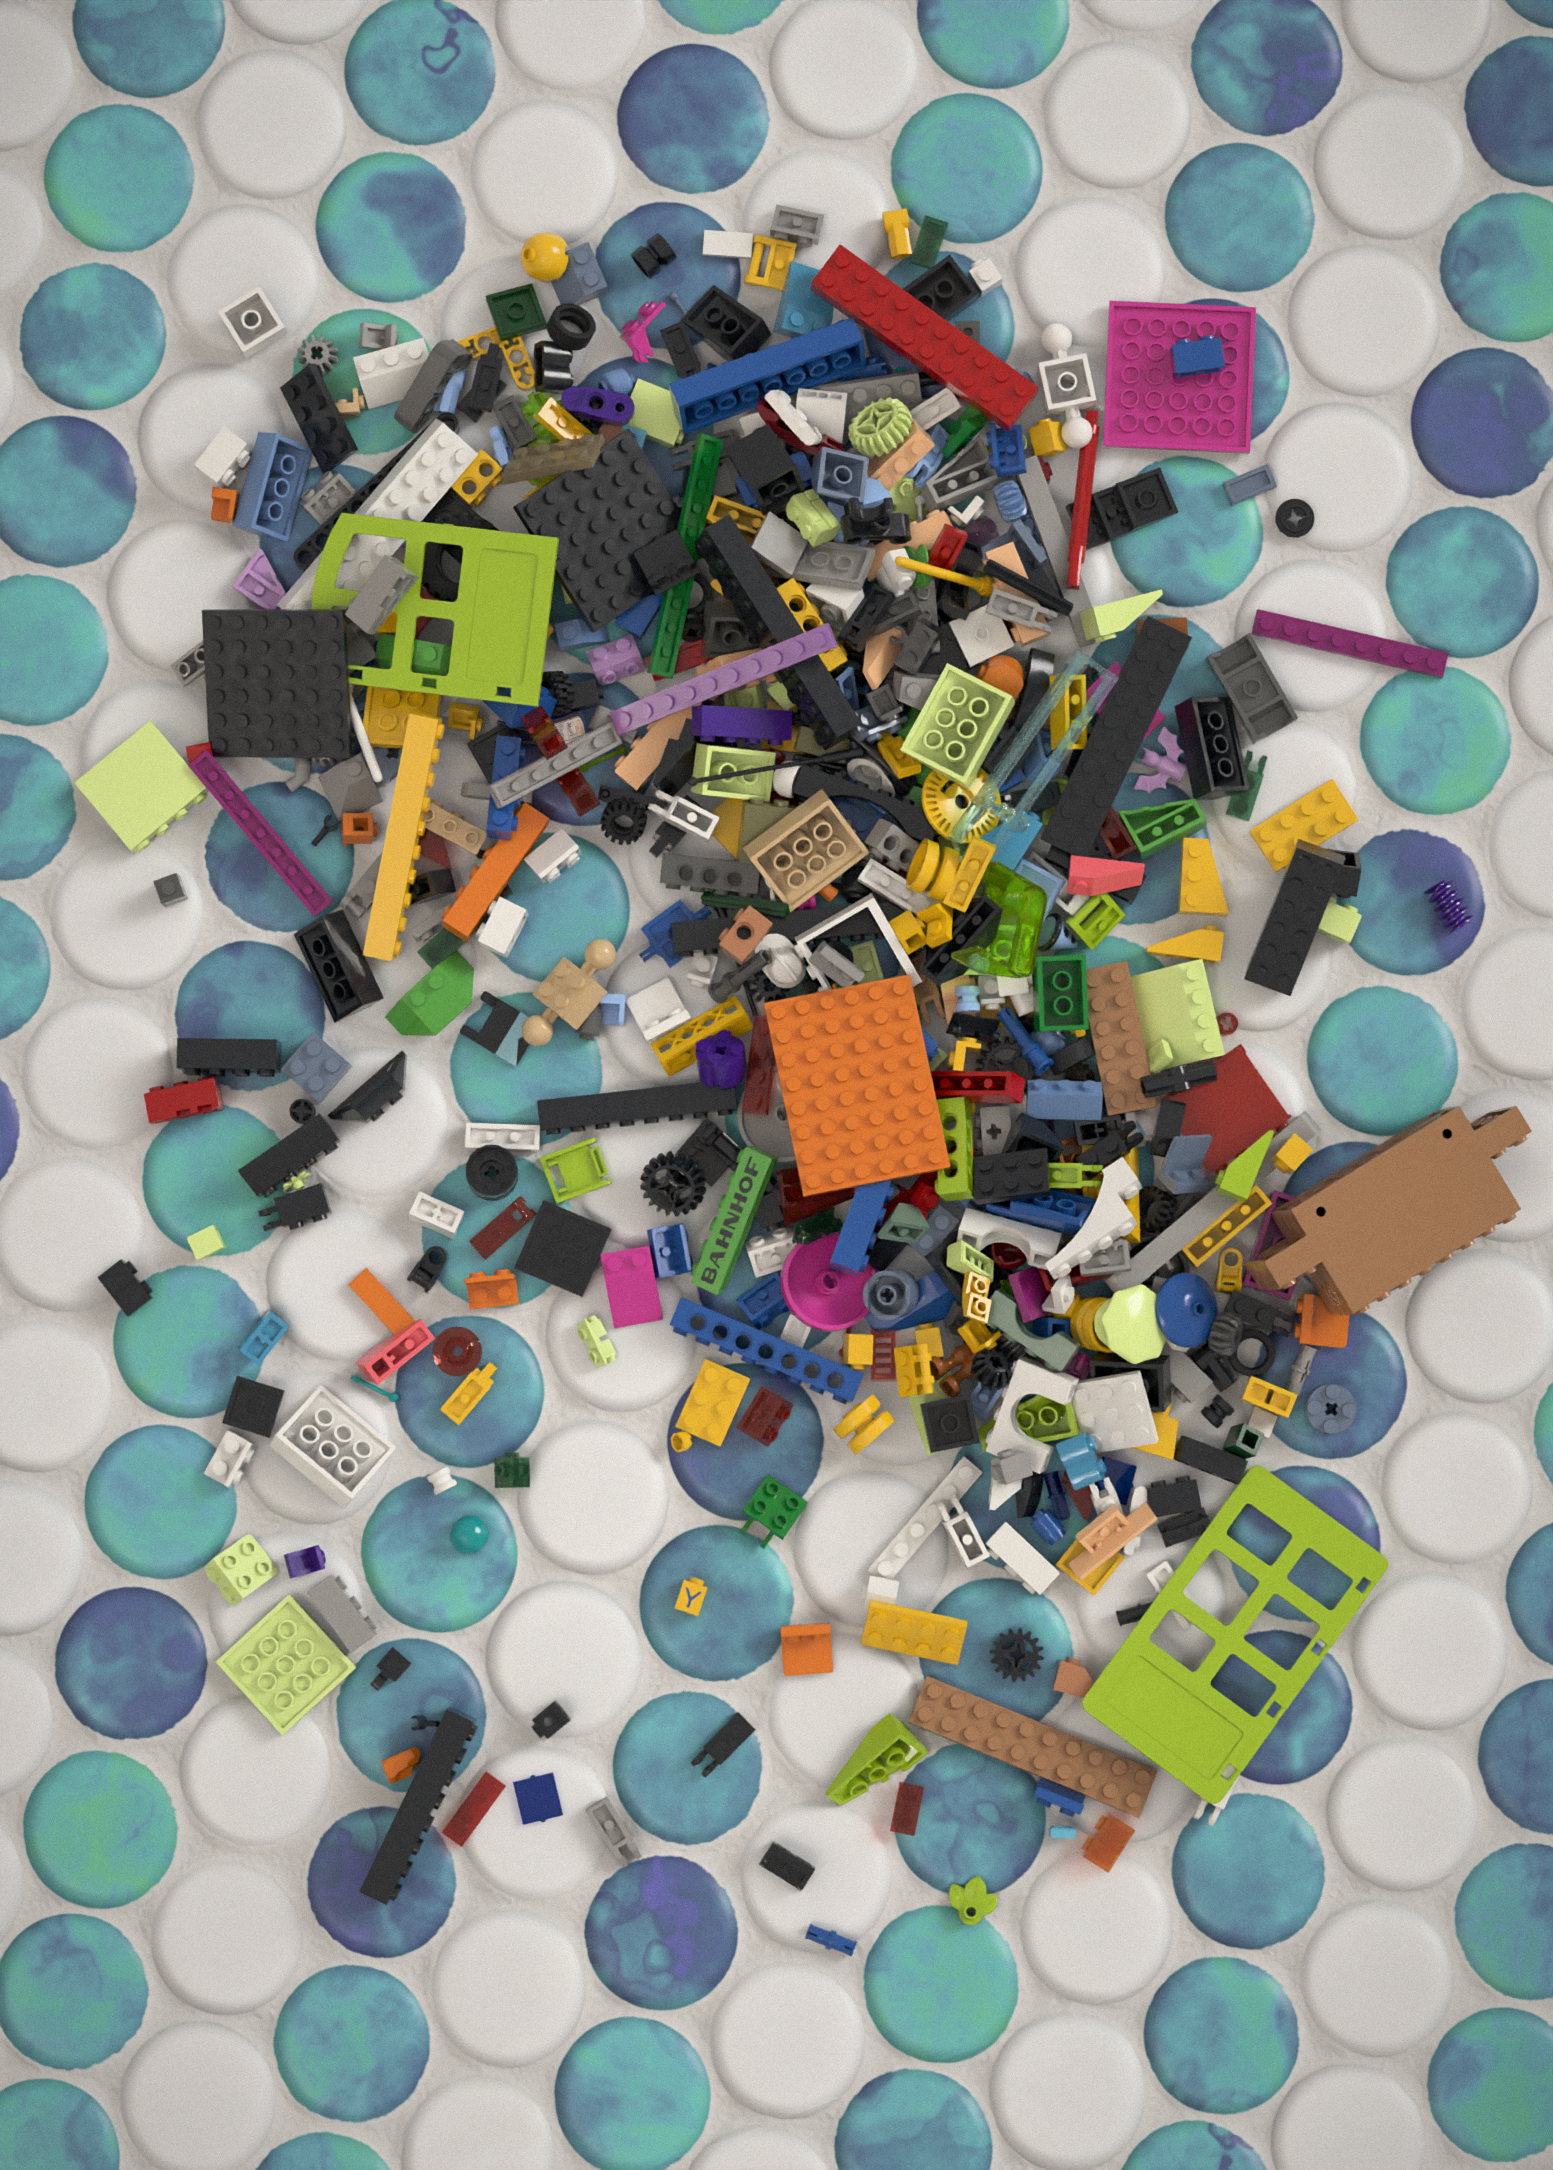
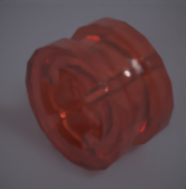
[1217,1012,1238,1035]

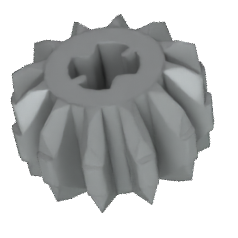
[297,335,339,376]

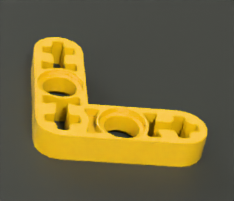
[457,327,535,391]

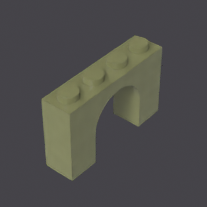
[737,797,843,864]

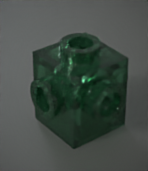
[494,1452,530,1488]

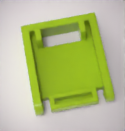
[539,1137,612,1204]

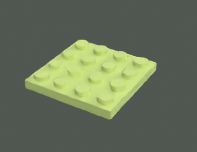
[216,1594,357,1735]

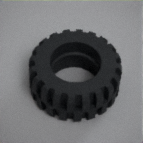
[421,512,500,602]

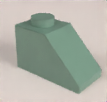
[877,1203,929,1244]

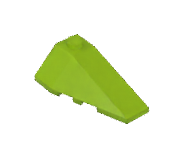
[825,1713,929,1806]

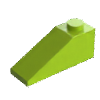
[1215,1130,1274,1203]

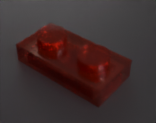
[890,1781,924,1836]

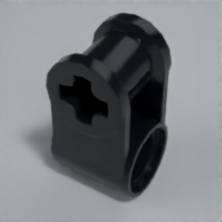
[407,1246,449,1293]

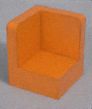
[211,487,240,523]

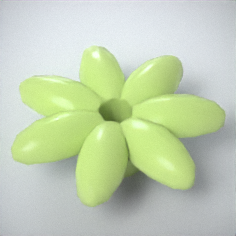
[283,1172,311,1193]

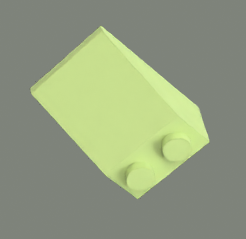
[1079,589,1163,643]
[691,743,776,802]

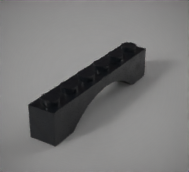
[792,763,937,842]

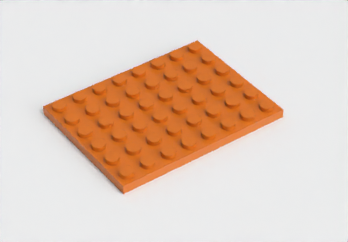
[764,974,950,1197]

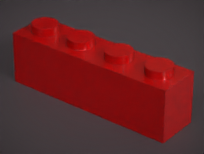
[931,1071,1025,1103]

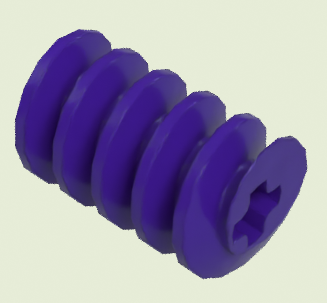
[1423,880,1474,935]

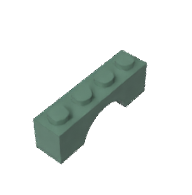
[987,1288,1082,1372]

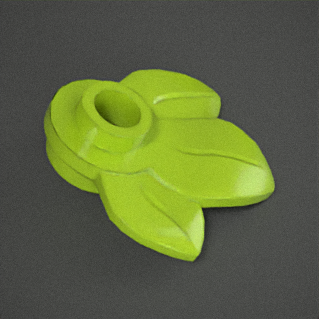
[949,1876,998,1926]

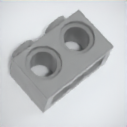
[864,818,920,873]

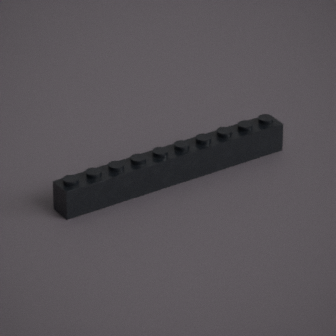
[670,902,915,958]

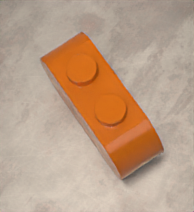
[975,655,1024,701]

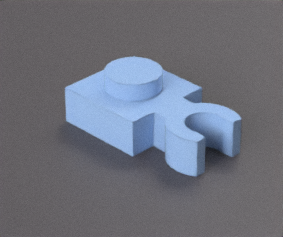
[489,426,513,468]

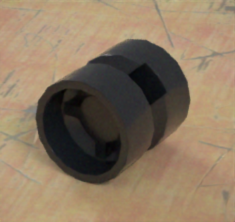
[631,233,677,279]

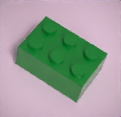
[1032,955,1089,1032]

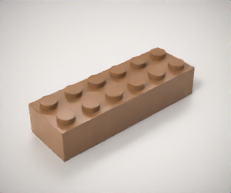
[1086,961,1157,1116]

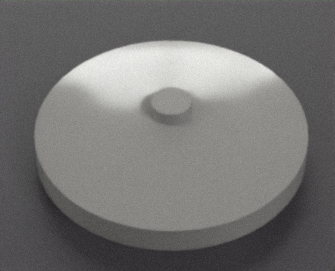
[737,1066,796,1164]

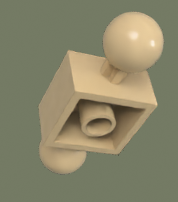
[522,938,616,1046]

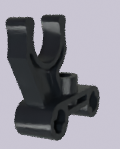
[840,497,912,545]

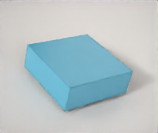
[1049,1826,1076,1839]

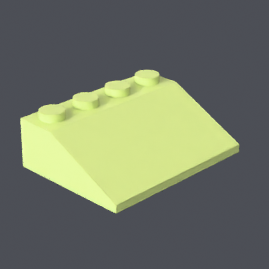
[900,663,1015,789]
[1131,959,1225,1073]

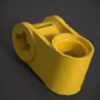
[1215,1248,1243,1293]

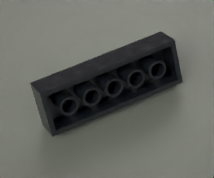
[1244,839,1345,996]

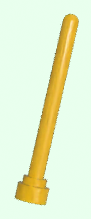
[895,556,995,597]

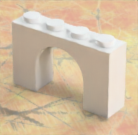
[985,1357,1079,1474]

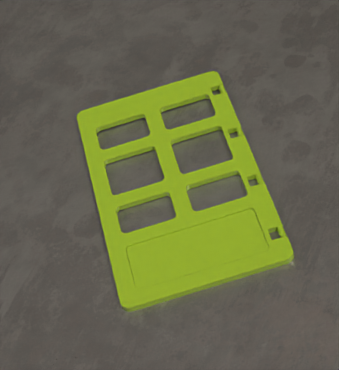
[1082,1465,1388,1804]

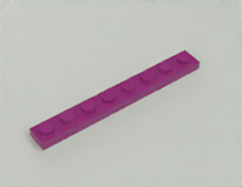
[1251,609,1448,678]
[188,750,334,917]

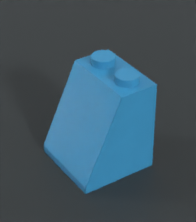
[981,811,1043,879]

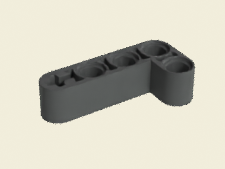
[394,339,473,433]

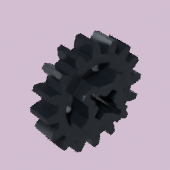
[990,1628,1044,1682]

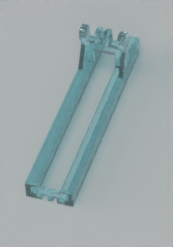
[948,649,1119,866]

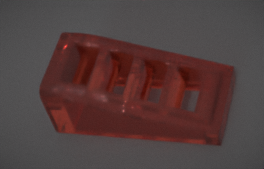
[871,1330,896,1382]

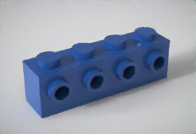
[486,735,526,841]

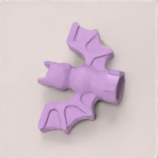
[1134,727,1187,794]

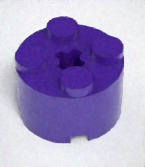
[696,1030,747,1089]

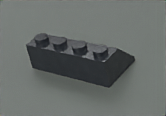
[1174,697,1250,800]
[294,909,384,1023]
[238,1114,340,1198]

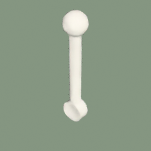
[915,495,925,523]

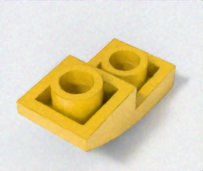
[962,1271,992,1324]

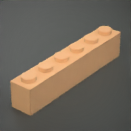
[614,660,724,793]

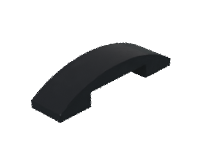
[1007,648,1055,741]

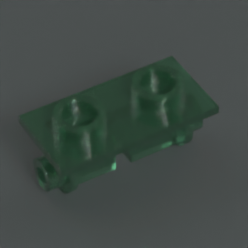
[792,1207,843,1245]

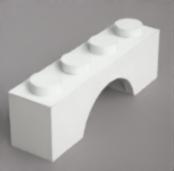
[957,1208,1062,1270]

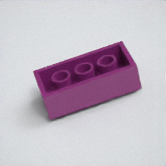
[1242,1190,1321,1301]

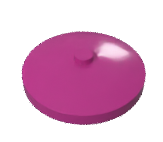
[780,1232,876,1332]

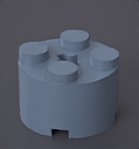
[863,1268,919,1320]
[1304,1384,1357,1434]

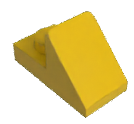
[916,902,953,948]

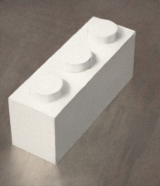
[985,1522,1060,1595]

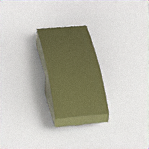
[794,726,850,764]

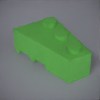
[1118,798,1207,861]

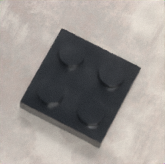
[222,1376,285,1438]

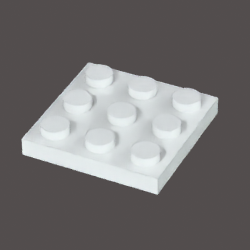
[1072,1370,1159,1453]

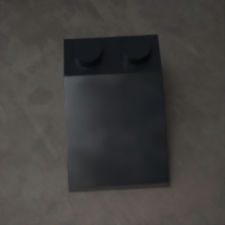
[681,285,772,362]

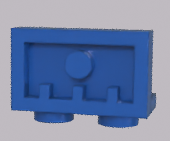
[736,1271,789,1330]

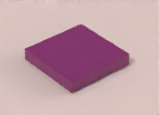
[1008,1266,1051,1323]

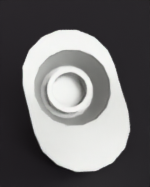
[847,753,895,798]
[755,933,806,988]

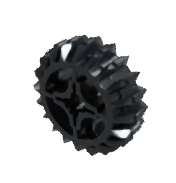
[975,1036,1041,1096]
[640,1151,707,1217]

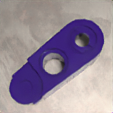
[561,386,635,426]

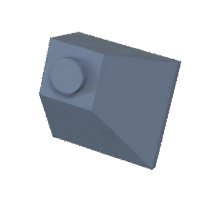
[811,446,869,505]

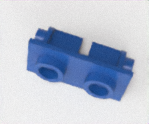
[838,356,887,382]

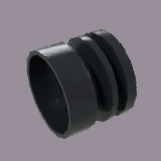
[466,1145,518,1201]

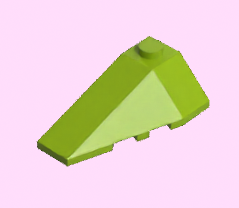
[978,1395,1081,1453]

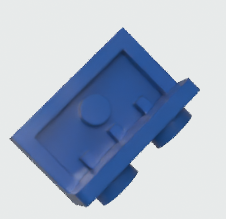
[986,423,1027,477]
[647,1223,693,1279]
[1032,1777,1085,1817]

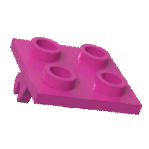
[619,301,666,363]

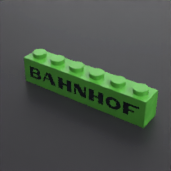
[691,1145,779,1295]

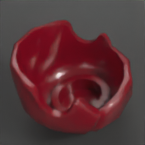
[991,1242,1027,1270]

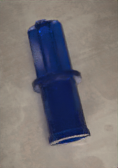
[1043,1470,1070,1521]

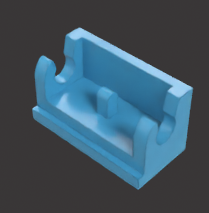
[238,1309,290,1365]

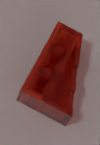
[776,1167,855,1226]

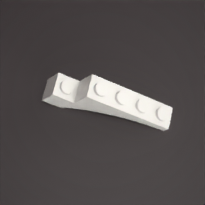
[1045,1157,1142,1280]

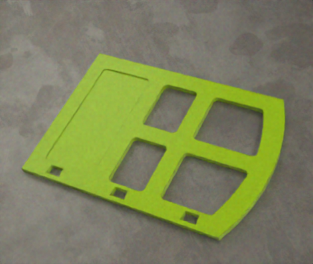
[312,513,559,707]

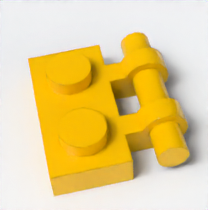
[894,1344,935,1397]

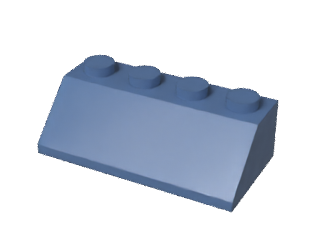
[233,432,312,542]

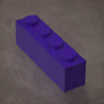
[691,705,792,745]

